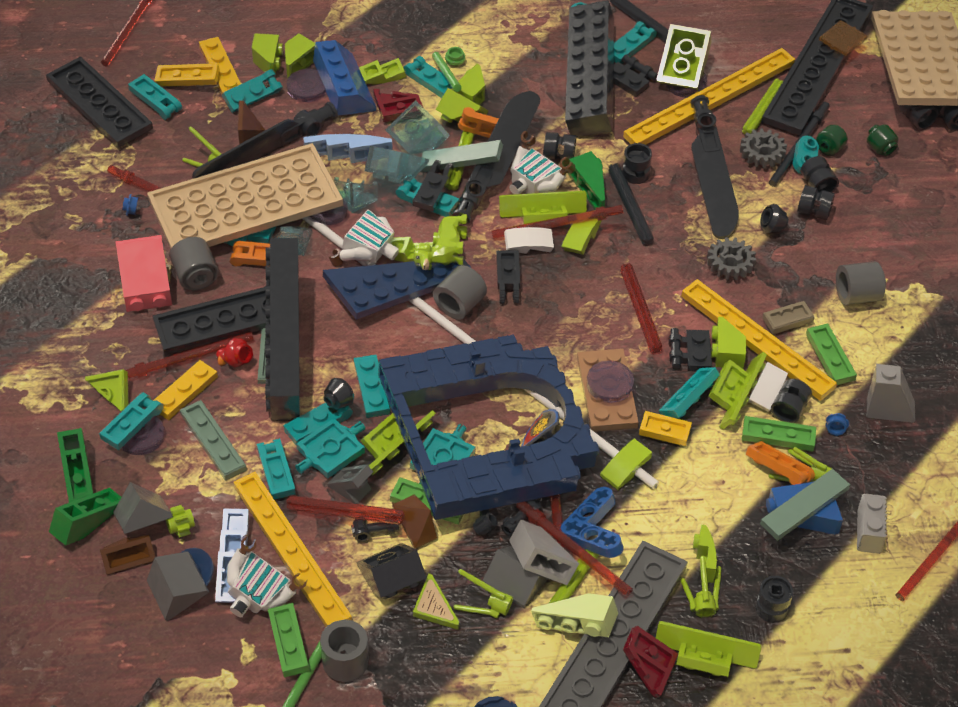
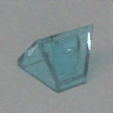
[334,177,378,213]
[269,226,312,256]

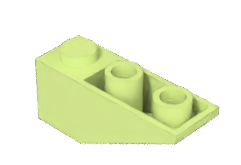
[531,593,618,637]

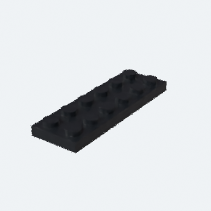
[46,56,153,148]
[152,287,266,355]

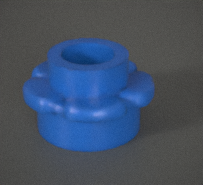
[122,194,138,216]
[825,413,849,435]

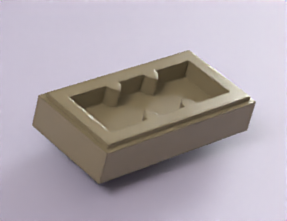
[762,301,815,334]

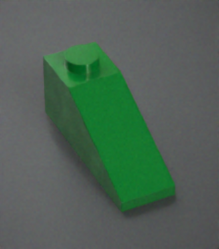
[568,151,605,216]
[57,428,93,502]
[49,487,121,546]

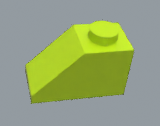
[285,33,315,81]
[436,88,489,123]

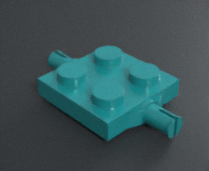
[295,418,366,479]
[410,424,476,484]

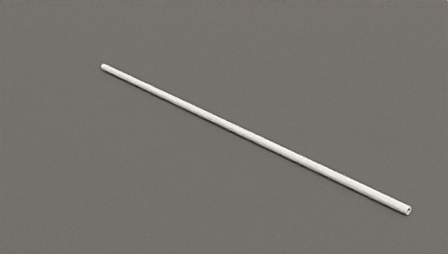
[302,215,659,490]

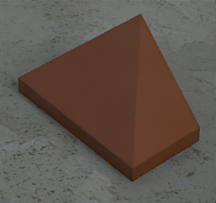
[238,100,265,145]
[392,494,437,549]
[100,535,155,574]

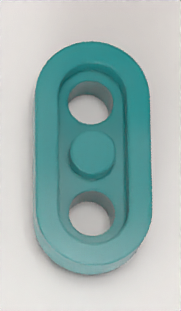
[793,136,819,174]

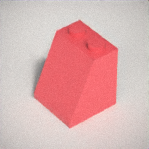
[116,235,172,312]

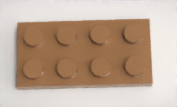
[577,349,639,432]

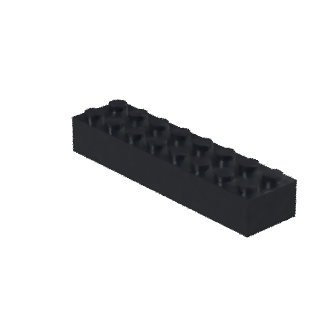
[565,0,614,137]
[265,238,300,421]

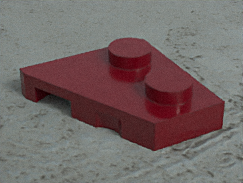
[373,89,424,122]
[623,626,678,698]

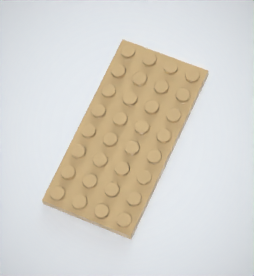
[871,10,958,106]
[147,143,343,249]

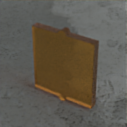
[819,20,868,56]

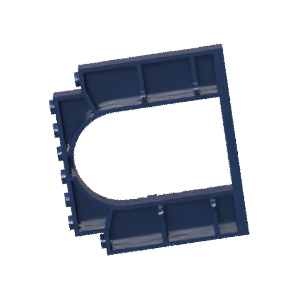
[378,334,599,520]

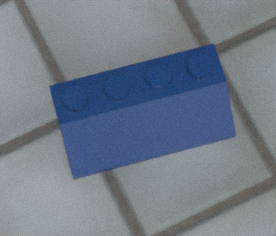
[313,40,377,115]

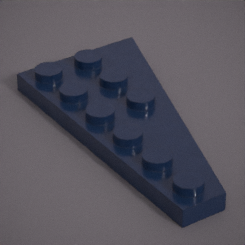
[323,259,471,320]

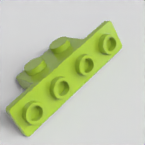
[499,191,587,226]
[708,352,767,429]
[361,410,436,475]
[656,621,762,677]

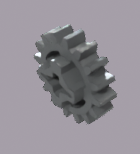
[740,128,787,168]
[707,237,756,280]

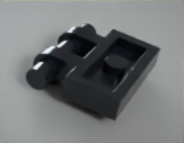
[613,55,658,97]
[668,328,712,371]

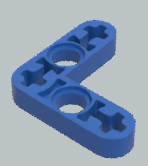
[561,487,624,558]

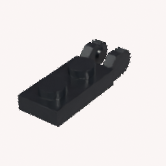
[413,160,454,212]
[496,250,520,303]

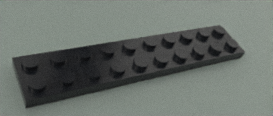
[762,0,873,135]

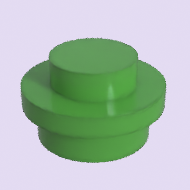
[445,47,465,66]

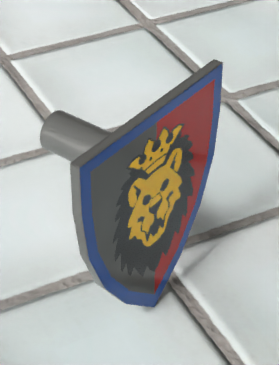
[522,409,560,446]

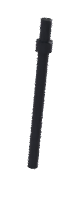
[769,102,830,187]

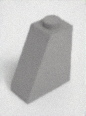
[866,364,915,423]
[509,520,579,585]

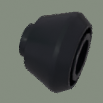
[760,203,789,233]
[323,378,355,409]

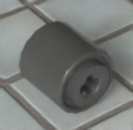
[169,237,219,291]
[836,261,886,305]
[433,265,487,320]
[320,619,369,682]

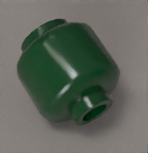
[816,124,848,156]
[866,124,899,156]

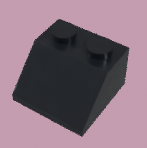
[356,543,427,599]

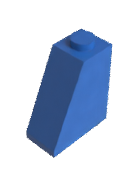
[766,482,843,535]

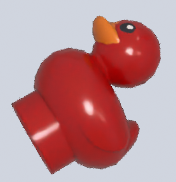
[216,338,253,367]

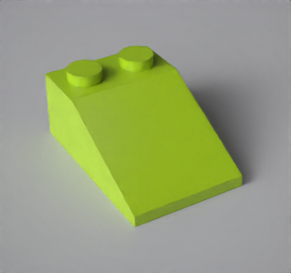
[657,24,712,89]

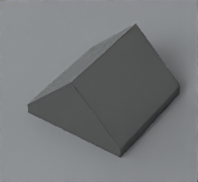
[113,482,173,534]
[483,546,548,609]
[147,552,209,621]

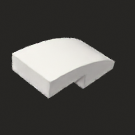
[504,227,554,254]
[748,362,788,412]

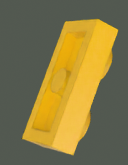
[639,411,692,446]

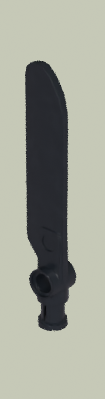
[452,91,540,224]
[690,95,739,239]
[192,102,338,179]

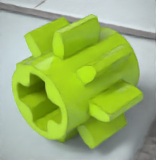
[166,505,195,538]

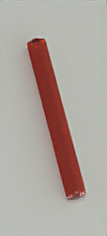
[620,263,662,354]
[287,496,404,525]

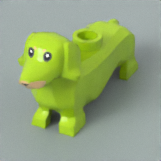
[414,214,467,270]

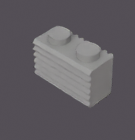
[857,494,887,554]

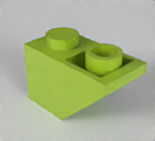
[252,34,283,74]
[452,64,485,105]
[711,317,746,369]

